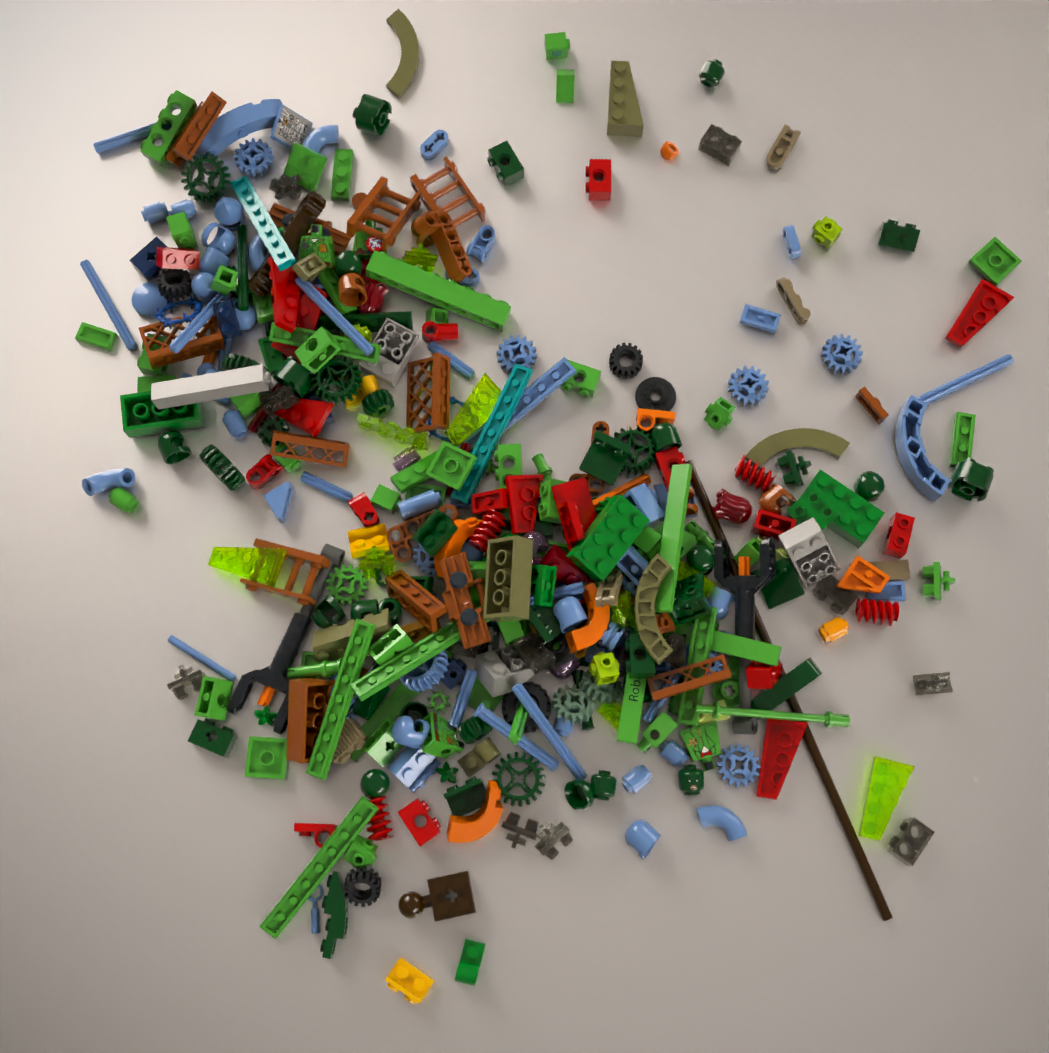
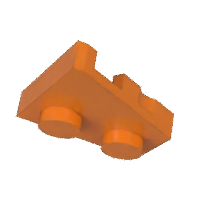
[836,555,890,594]

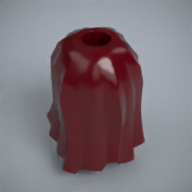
[356,280,389,313]
[711,489,752,524]

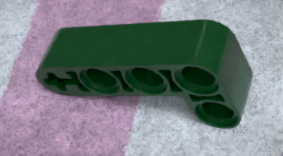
[751,657,823,719]

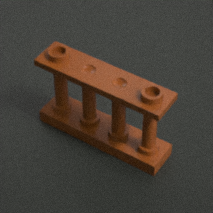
[165,91,227,169]
[410,156,486,227]
[346,176,421,252]
[240,538,331,606]

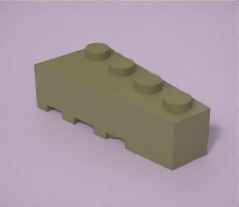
[607,60,644,137]
[312,608,392,662]

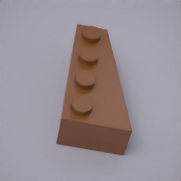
[286,677,336,763]

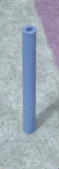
[168,635,236,682]

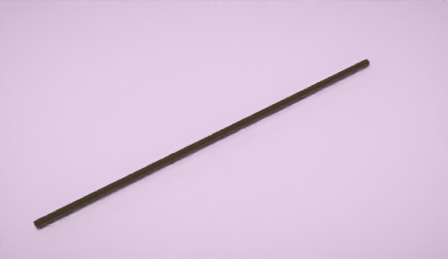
[684,460,893,921]

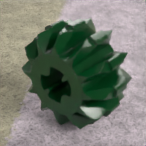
[361,388,395,419]
[258,416,290,448]
[458,716,493,744]

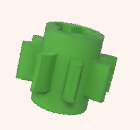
[427,689,451,714]

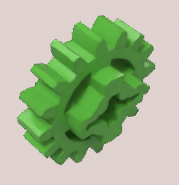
[326,564,368,606]

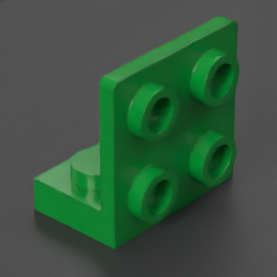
[786,485,841,530]

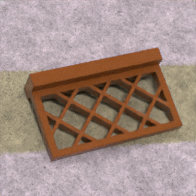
[139,313,225,369]
[406,352,450,435]

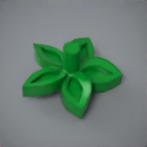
[254,705,278,726]
[435,761,459,783]

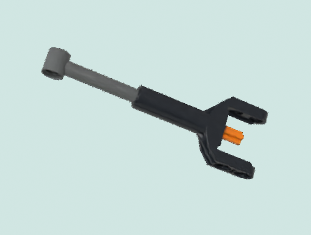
[714,537,776,735]
[227,543,345,735]

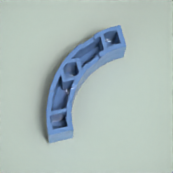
[195,99,283,159]
[895,395,951,502]

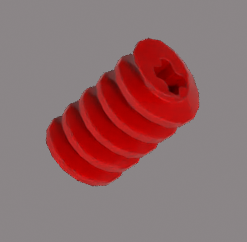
[734,455,777,493]
[468,509,506,553]
[855,598,899,626]
[367,796,394,841]

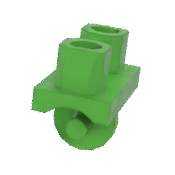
[923,562,956,600]

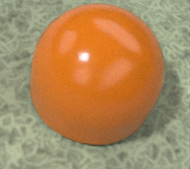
[660,141,679,160]

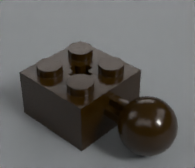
[398,871,476,921]

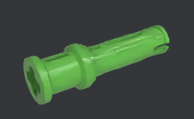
[287,658,343,680]

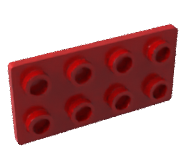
[551,478,597,552]

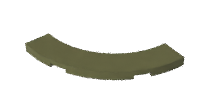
[386,8,419,99]
[745,428,850,469]
[634,553,673,665]

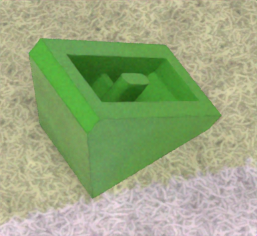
[556,69,575,103]

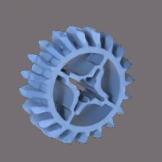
[400,640,449,693]

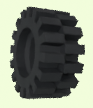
[157,269,192,301]
[609,343,643,379]
[343,866,381,907]

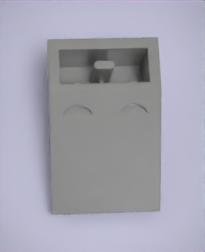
[359,318,420,388]
[778,517,841,588]
[474,641,547,697]

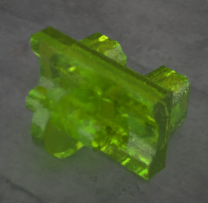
[402,243,438,273]
[359,545,395,579]
[609,592,637,628]
[597,701,621,732]

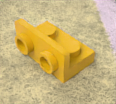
[347,523,390,559]
[385,957,435,1004]

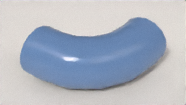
[303,125,339,153]
[248,234,268,273]
[82,468,136,496]
[696,805,748,841]

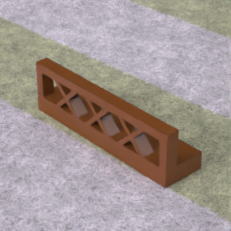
[270,430,350,467]
[385,569,447,633]
[647,654,732,702]

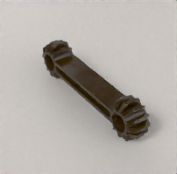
[248,191,326,297]

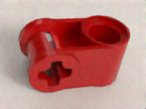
[246,454,283,490]
[348,492,380,527]

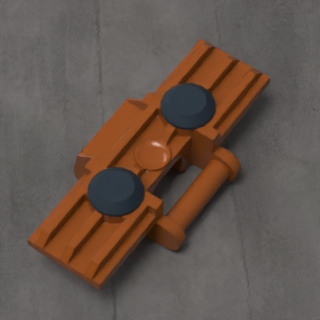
[268,203,352,257]
[439,552,492,649]

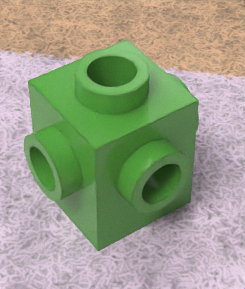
[704,397,736,430]
[342,834,378,870]

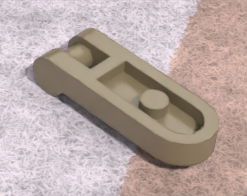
[765,124,801,170]
[776,277,811,326]
[595,567,623,607]

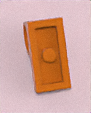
[636,408,675,435]

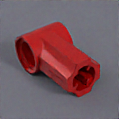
[422,321,458,343]

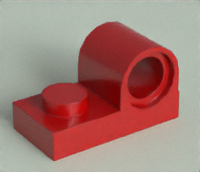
[472,488,508,516]
[294,823,338,848]

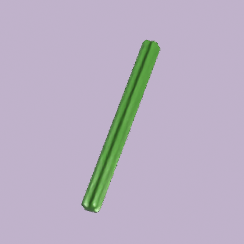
[508,701,528,745]

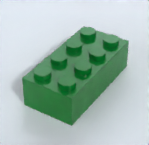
[120,391,204,438]
[801,470,885,549]
[566,495,650,582]

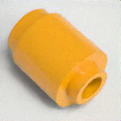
[818,617,849,643]

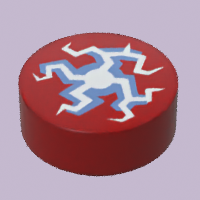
[366,236,383,254]

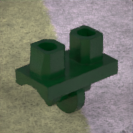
[777,450,812,487]

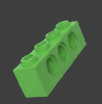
[140,90,197,167]
[494,443,522,523]

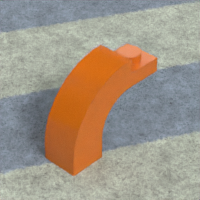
[434,517,482,578]
[565,583,610,654]
[446,780,503,843]

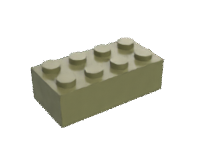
[483,535,533,622]

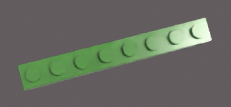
[366,250,511,332]

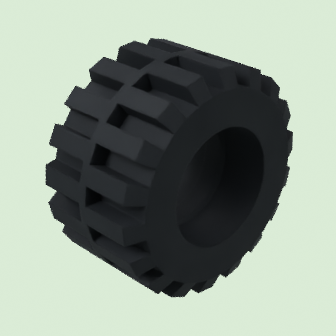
[501,681,551,733]

